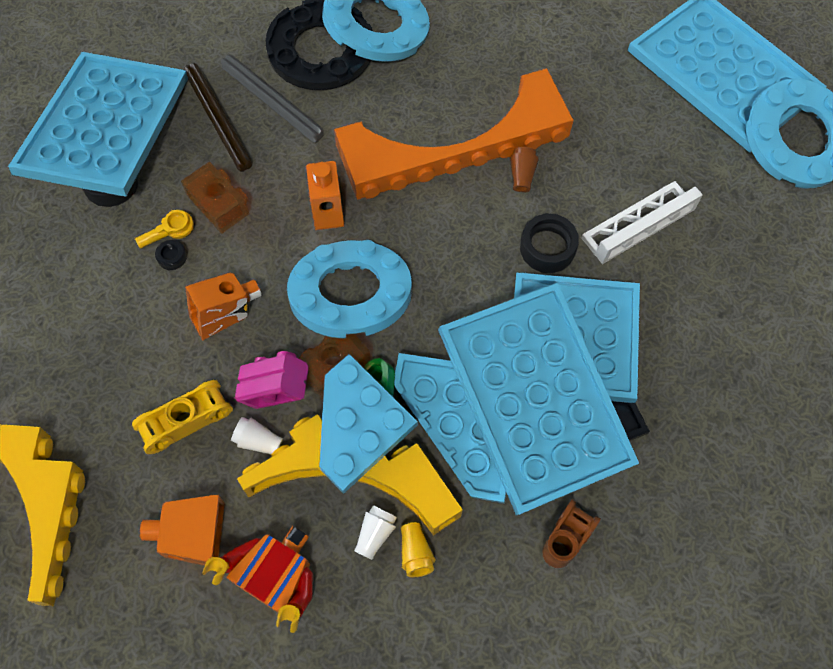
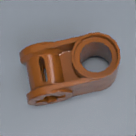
[542,499,601,568]

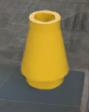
[400,522,436,578]

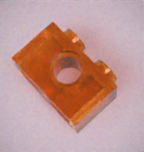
[181,161,249,234]
[298,334,371,401]

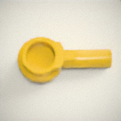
[135,210,194,249]

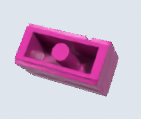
[235,351,309,409]

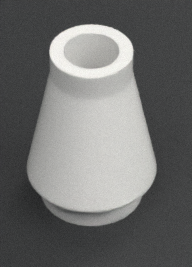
[231,417,283,455]
[354,505,397,560]

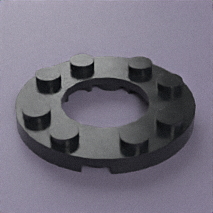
[265,0,373,90]

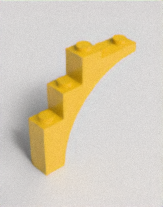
[237,414,463,535]

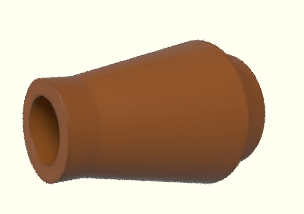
[510,147,539,192]

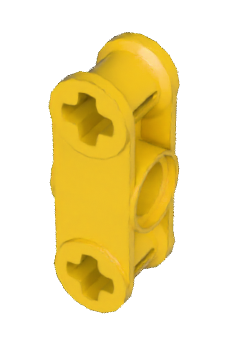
[132,380,233,454]

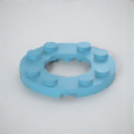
[322,0,430,61]
[746,79,833,188]
[287,240,412,338]

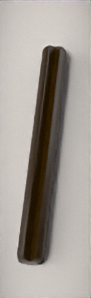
[184,63,252,172]

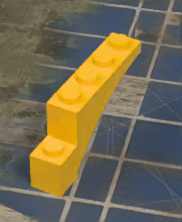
[0,424,85,606]

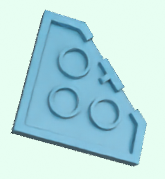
[319,354,418,494]

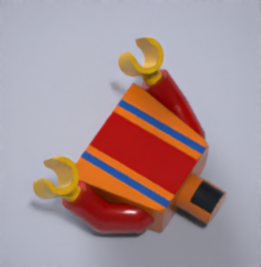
[202,526,313,633]

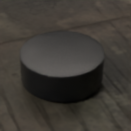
[155,240,187,270]

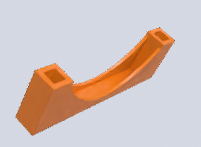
[334,68,574,200]

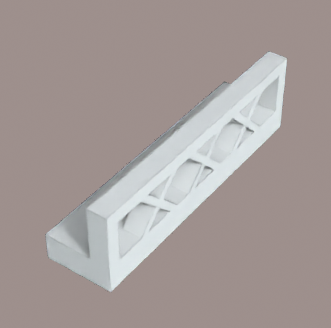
[581,181,703,264]

